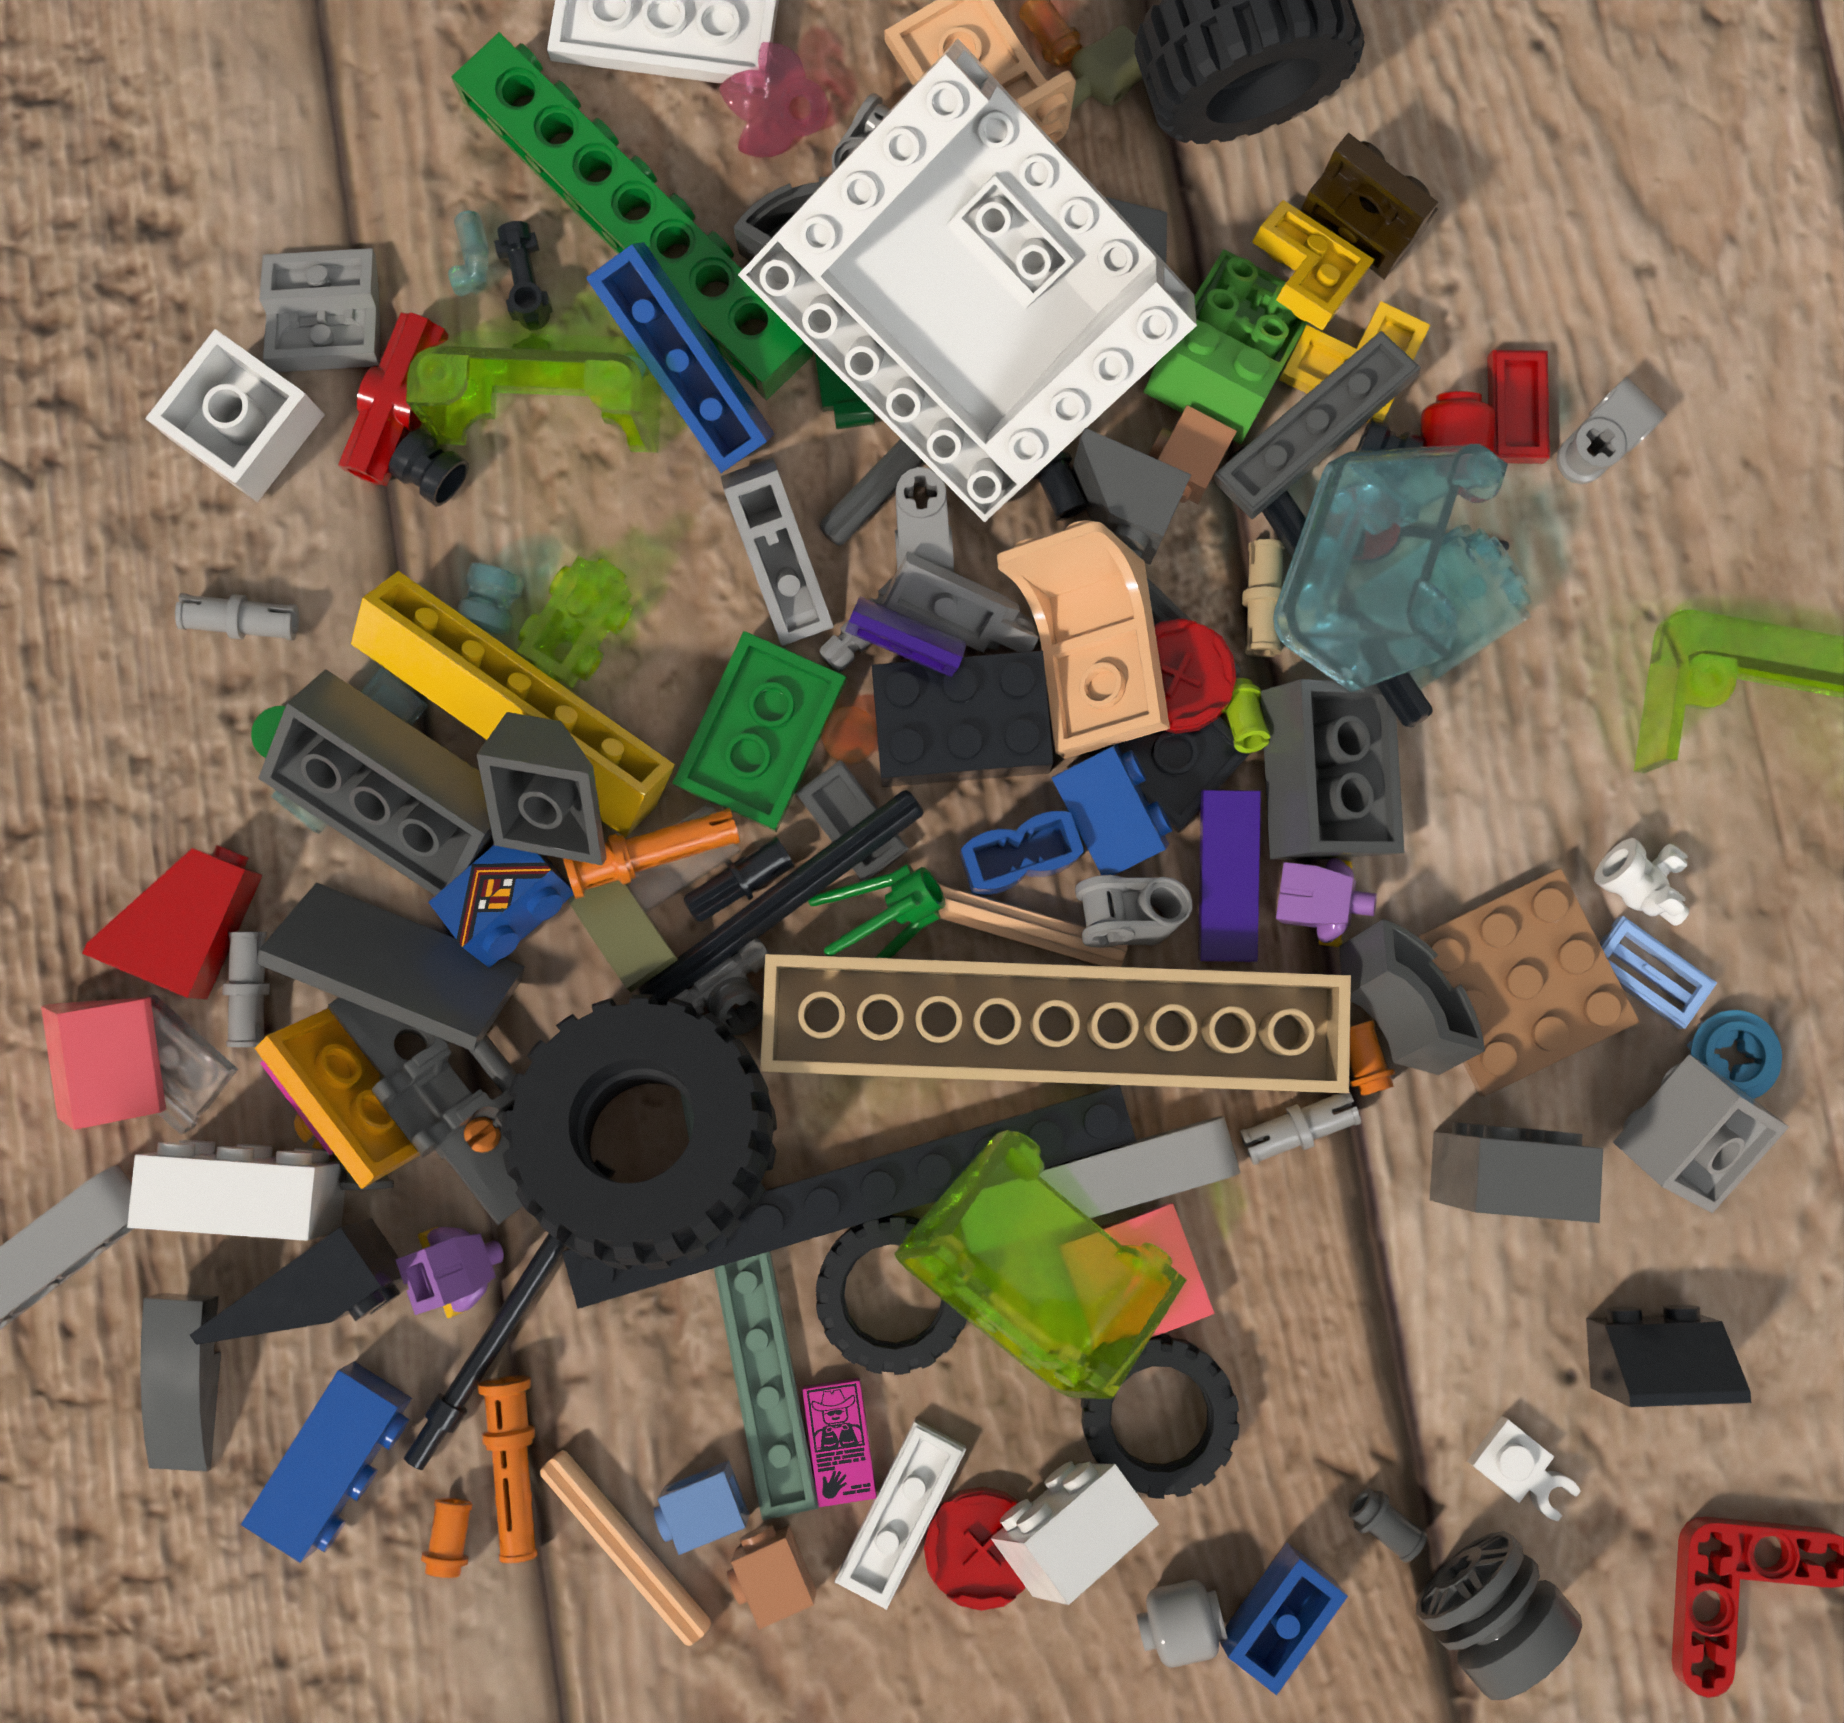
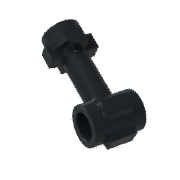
[494,221,553,331]

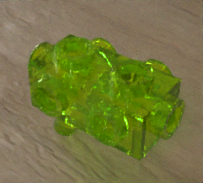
[517,555,634,688]

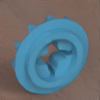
[1687,1010,1782,1099]

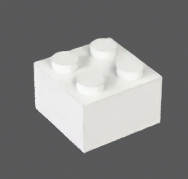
[145,329,325,502]
[991,1461,1159,1605]

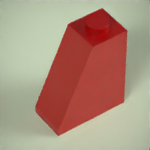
[82,844,263,1000]

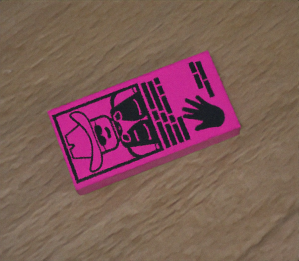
[802,1378,877,1507]

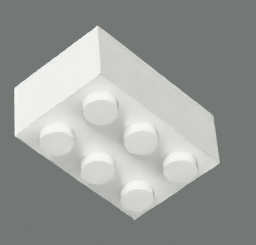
[127,1140,347,1241]

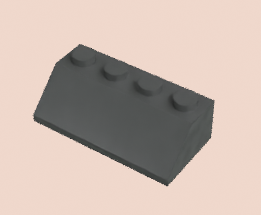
[258,669,494,896]

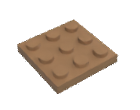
[1417,868,1640,1097]

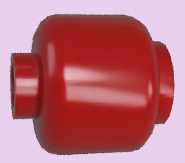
[1420,391,1495,477]

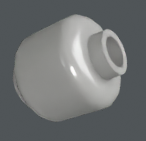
[1137,1579,1228,1668]

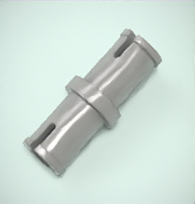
[175,593,299,641]
[222,932,271,1047]
[1239,1092,1361,1165]

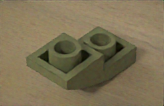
[567,880,678,993]

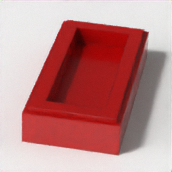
[1487,350,1550,464]

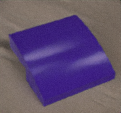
[845,596,966,677]

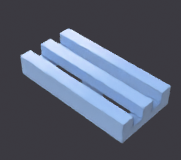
[1599,916,1717,1029]

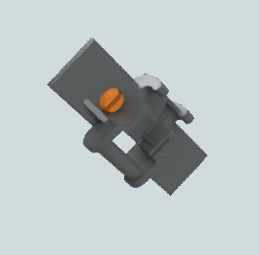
[327,997,523,1225]

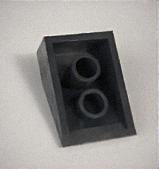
[190,1218,402,1345]

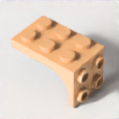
[884,0,1076,144]
[997,520,1170,759]

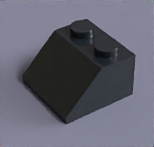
[1586,1305,1751,1407]

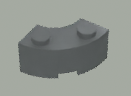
[1339,919,1485,1075]

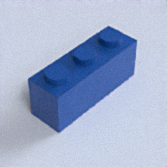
[241,1361,412,1563]

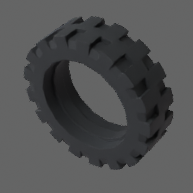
[816,1215,971,1375]
[1081,1334,1240,1499]

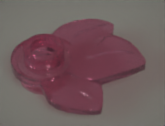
[719,42,829,157]

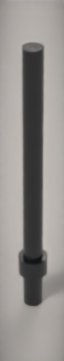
[404,1159,616,1470]

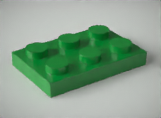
[672,631,847,832]

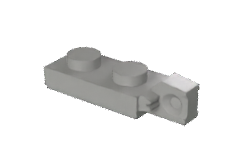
[882,551,1039,653]

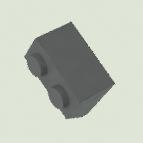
[1072,428,1191,565]
[477,712,607,865]

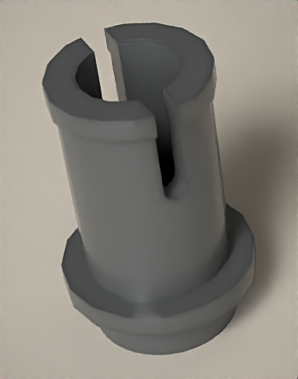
[1349,1488,1427,1562]

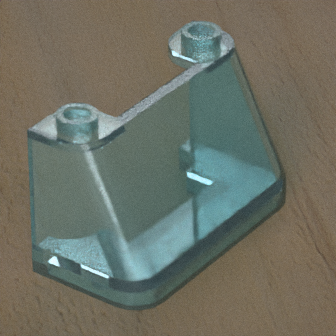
[1273,444,1508,692]

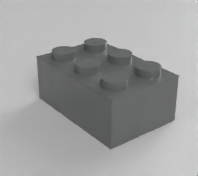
[1430,1122,1603,1223]

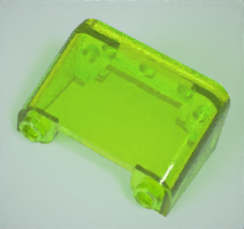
[406,331,662,453]
[894,1130,1187,1399]

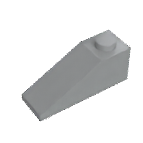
[721,457,834,646]

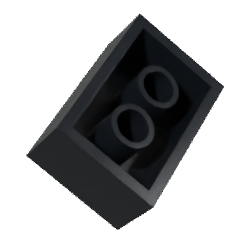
[872,651,1053,787]

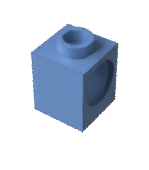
[654,1460,750,1555]

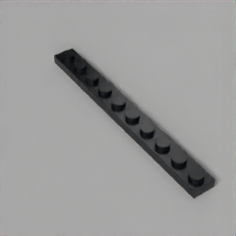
[562,1085,1137,1309]

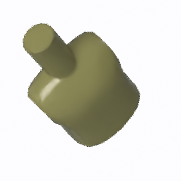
[1071,24,1143,111]

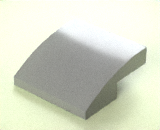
[259,248,380,372]

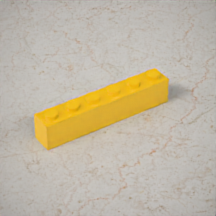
[351,571,675,838]

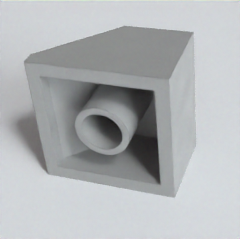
[1613,1054,1789,1213]

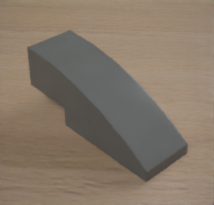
[140,1293,221,1472]

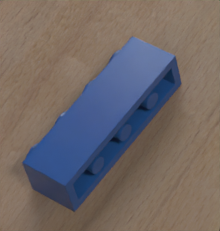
[586,242,775,473]

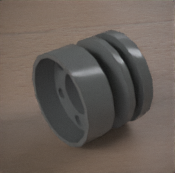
[1416,1531,1582,1700]

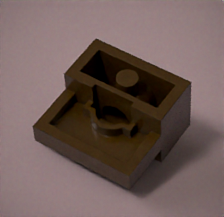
[1300,132,1438,280]

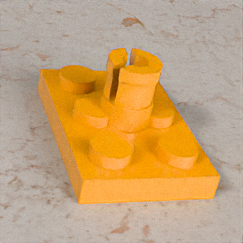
[254,1008,420,1189]

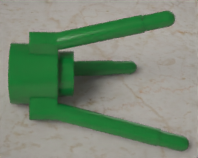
[808,864,946,959]

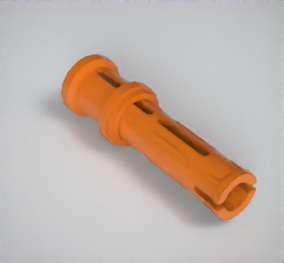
[563,808,740,899]
[477,1375,538,1563]

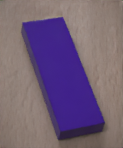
[1198,790,1261,962]

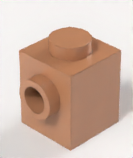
[1148,405,1237,504]
[727,1524,817,1630]

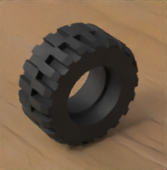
[1134,0,1365,144]

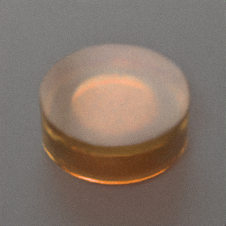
[822,707,878,765]

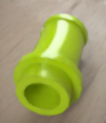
[1223,678,1270,753]

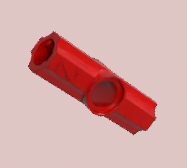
[338,312,449,486]

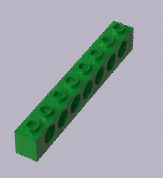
[451,32,813,401]

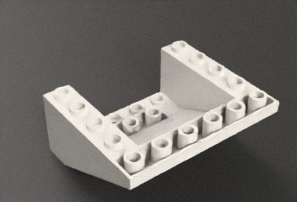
[738,39,1197,522]

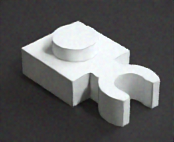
[1467,1416,1581,1521]

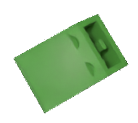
[1143,249,1308,444]

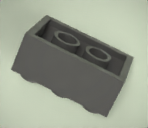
[1261,679,1405,860]

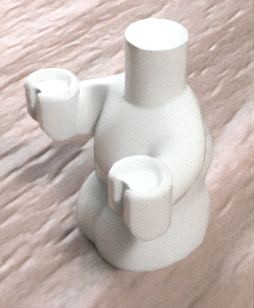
[1594,838,1689,926]

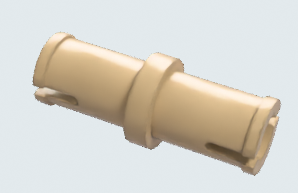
[1242,539,1287,657]

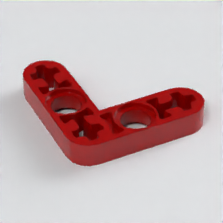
[1671,1516,1844,1698]

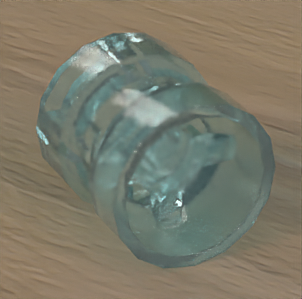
[456,563,525,635]

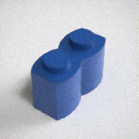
[959,811,1084,895]

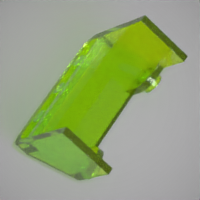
[1634,609,1844,774]

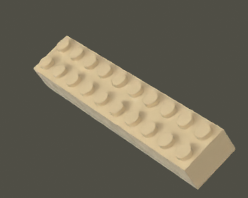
[760,954,1351,1093]

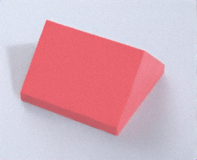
[41,997,166,1130]

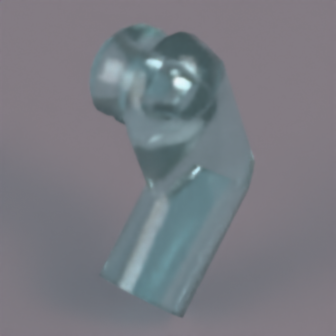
[448,210,489,297]

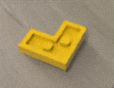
[1252,200,1375,331]
[1279,301,1430,423]

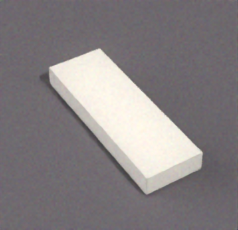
[835,1419,966,1610]

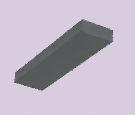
[1214,331,1421,520]

